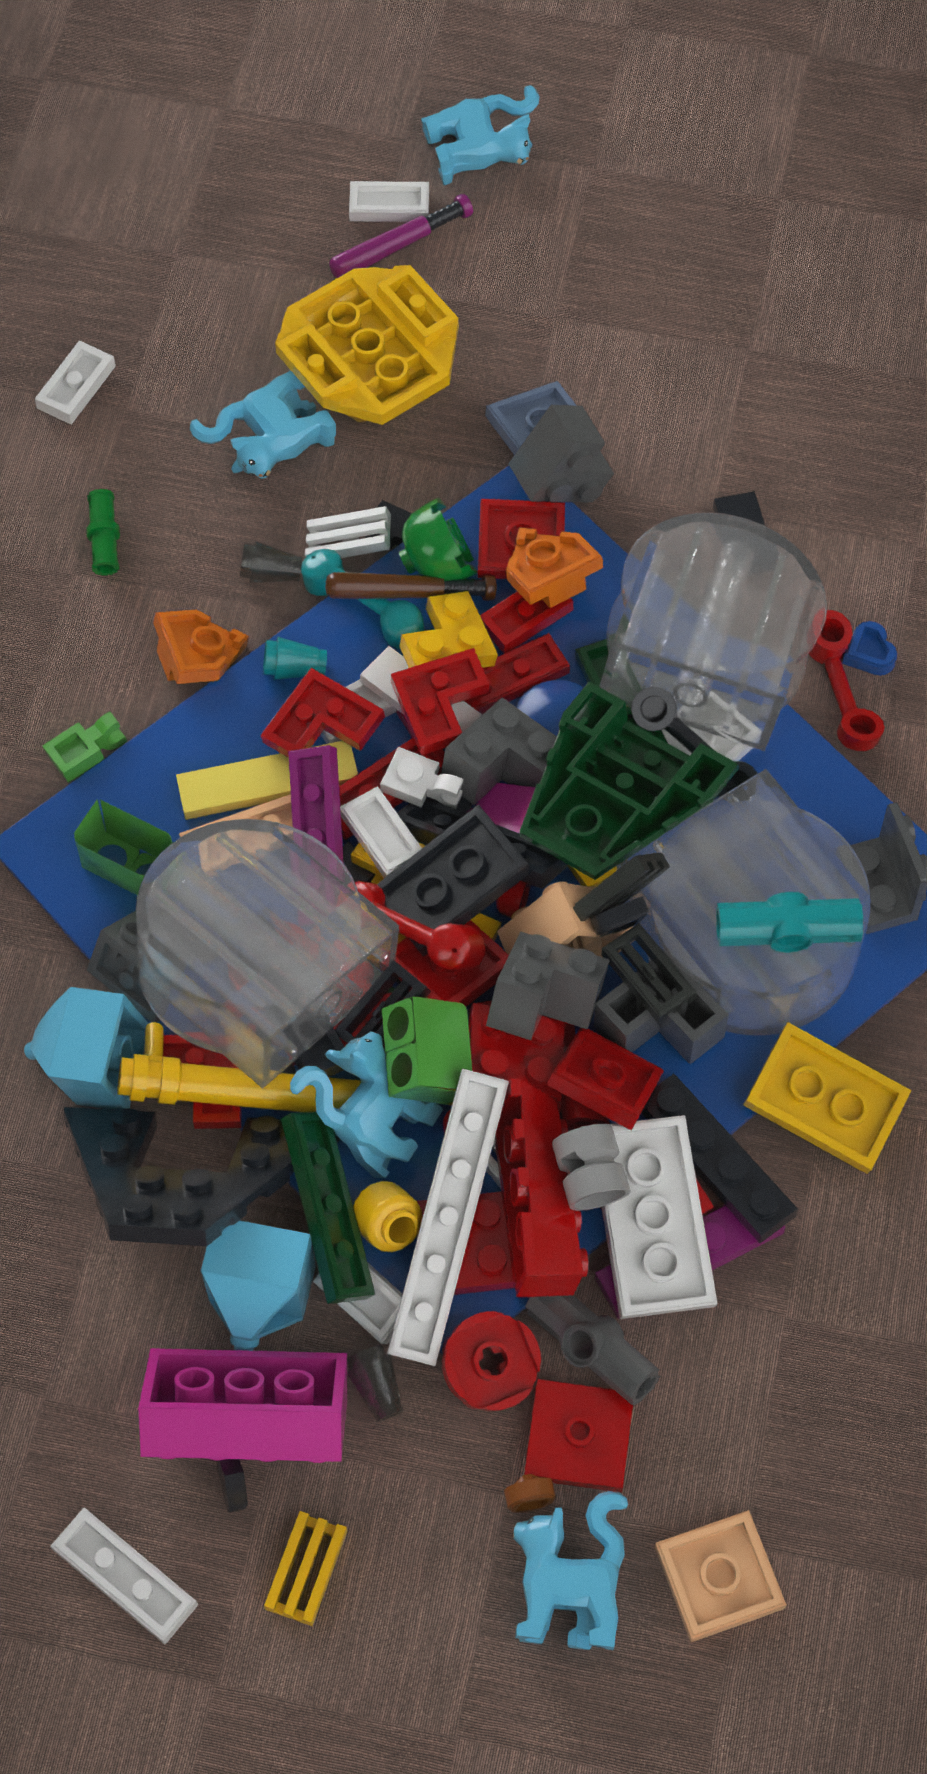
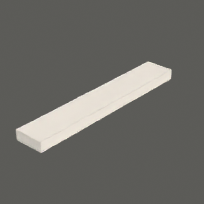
[387,1069,509,1366]

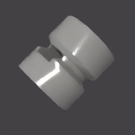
[552,1124,631,1211]

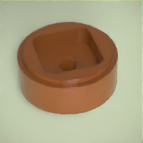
[503,1474,556,1513]

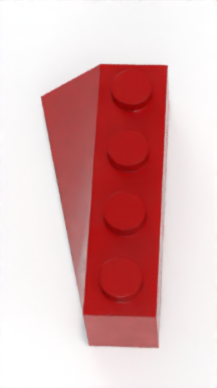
[494,1078,589,1297]

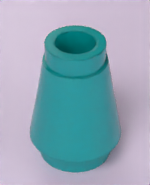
[263,637,327,680]

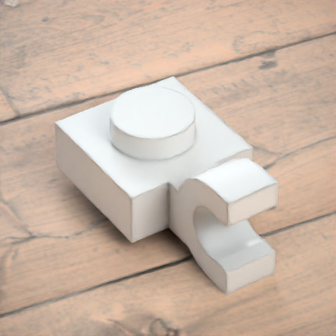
[380,747,464,809]

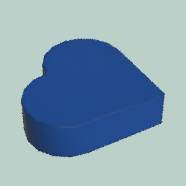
[842,621,898,676]

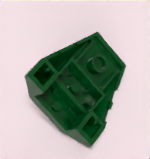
[519,682,739,880]

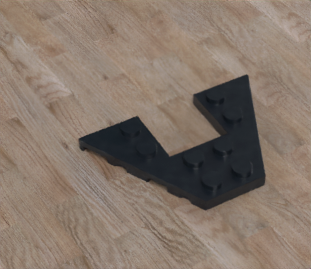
[63,1107,340,1246]

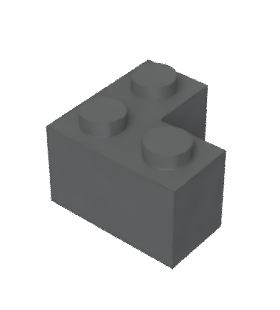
[508,404,614,503]
[441,698,557,805]
[486,932,610,1040]
[594,949,729,1064]

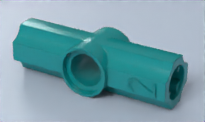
[716,892,863,953]

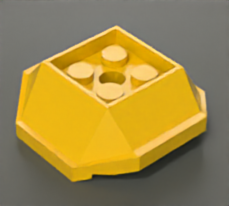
[275,265,459,425]

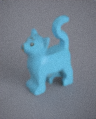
[421,85,540,185]
[190,370,336,479]
[290,1031,443,1178]
[513,1491,629,1650]

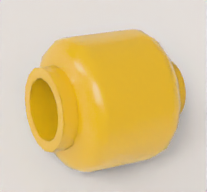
[353,1181,423,1252]

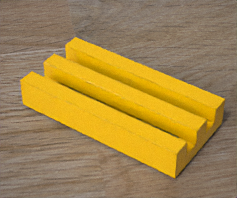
[264,1511,347,1626]

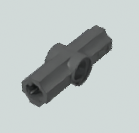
[525,1296,661,1405]

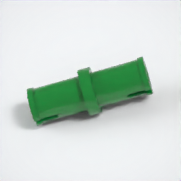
[86,489,120,576]

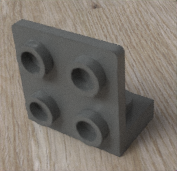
[835,802,927,934]
[87,899,224,1023]

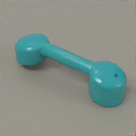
[301,548,425,649]

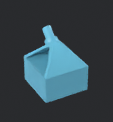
[24,987,149,1110]
[201,1220,316,1351]

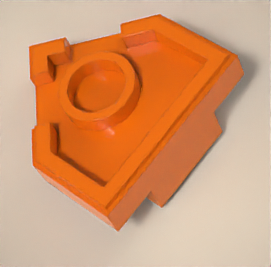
[506,528,603,608]
[153,609,249,684]

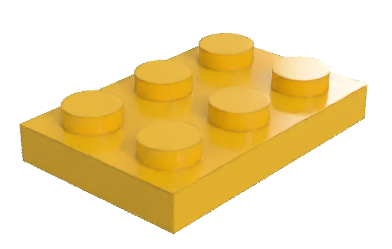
[743,1022,912,1174]

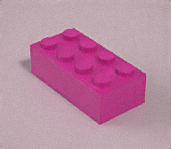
[138,1348,347,1463]

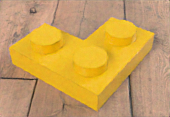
[399,591,498,668]

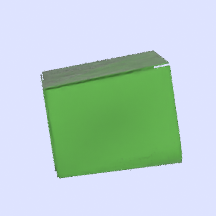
[74,799,179,902]
[382,996,472,1104]

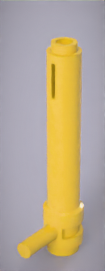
[117,1022,361,1112]

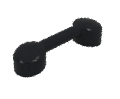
[631,687,760,806]

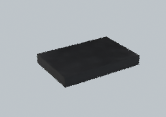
[377,804,533,957]

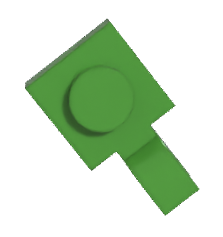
[42,711,128,783]

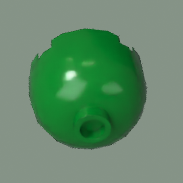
[399,497,478,581]

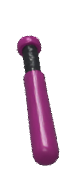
[329,193,473,278]

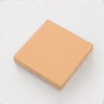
[655,1510,786,1642]

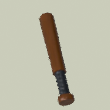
[325,572,497,601]

